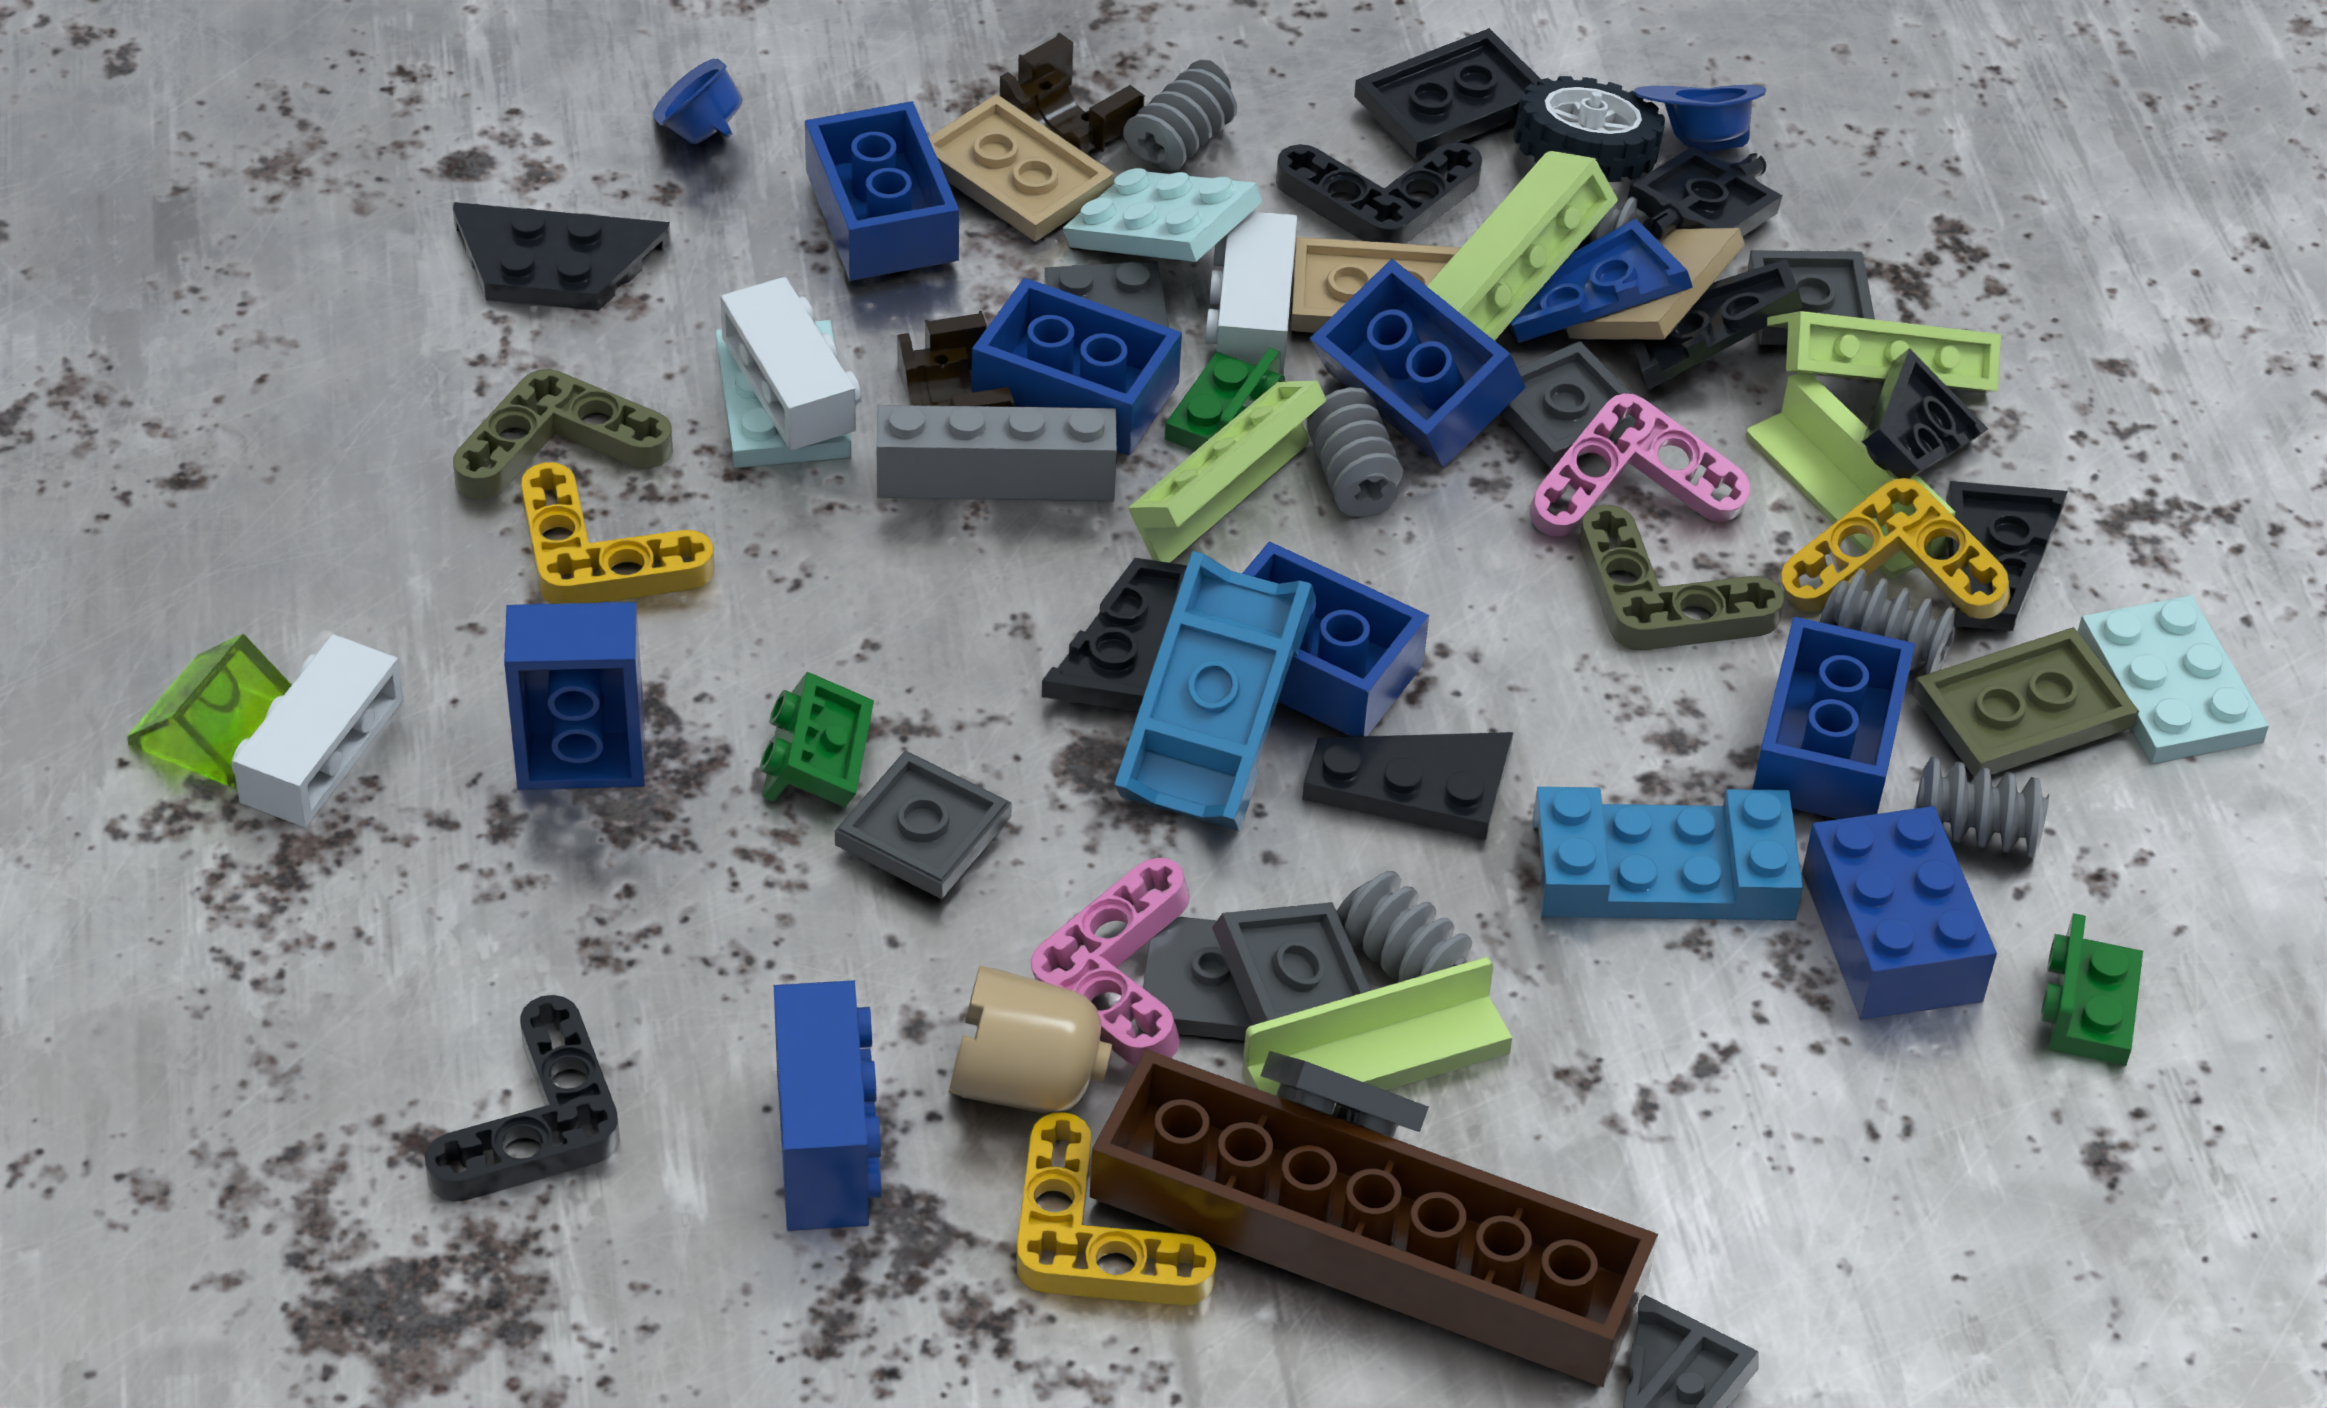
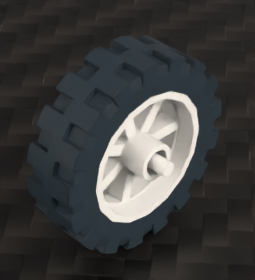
[1514,76,1665,182]

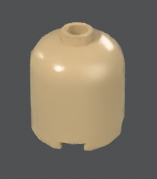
[948,965,1112,1114]

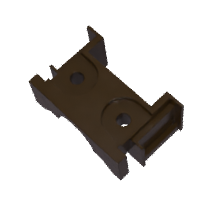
[1000,32,1145,155]
[897,311,1014,407]

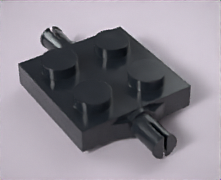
[1627,146,1783,240]

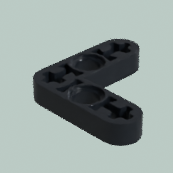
[1276,142,1482,244]
[425,995,620,1202]

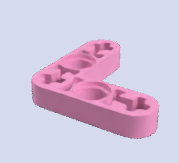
[1530,393,1750,537]
[1030,858,1190,1066]

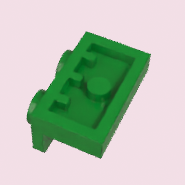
[1165,348,1285,451]
[759,671,874,808]
[2040,913,2143,1066]

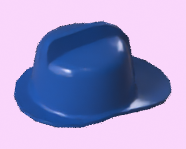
[653,58,743,145]
[1633,85,1766,151]

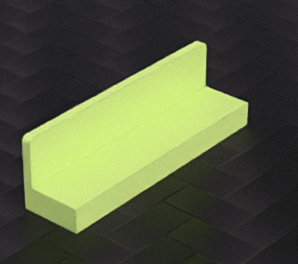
[1427,151,1618,341]
[1767,311,2001,393]
[1746,373,1955,578]
[1128,380,1327,563]
[1242,957,1512,1111]

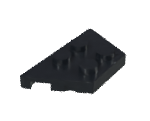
[453,202,671,311]

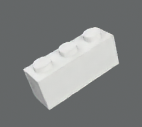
[1206,212,1297,373]
[720,276,862,451]
[232,634,403,828]

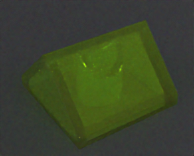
[127,633,292,789]

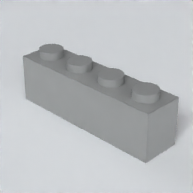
[876,405,1117,501]

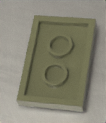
[1913,627,2139,777]

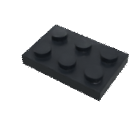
[1354,28,1541,159]

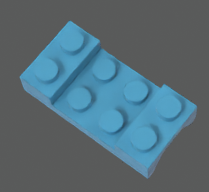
[1114,551,1316,832]
[1532,786,1803,920]

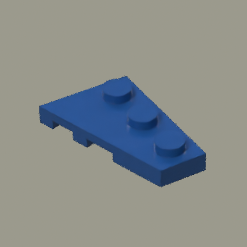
[1506,218,1693,343]

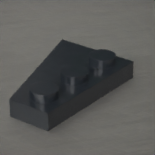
[1862,348,1988,479]
[1946,481,2068,631]
[1041,558,1187,712]
[1302,732,1514,839]

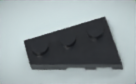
[1631,259,1803,391]

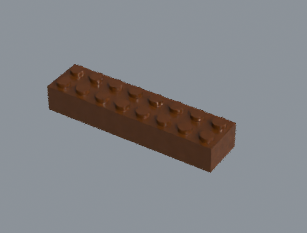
[1090,1049,1658,1387]

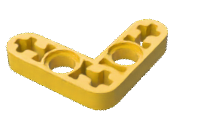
[521,462,715,604]
[1781,478,2011,619]
[1016,1112,1216,1306]

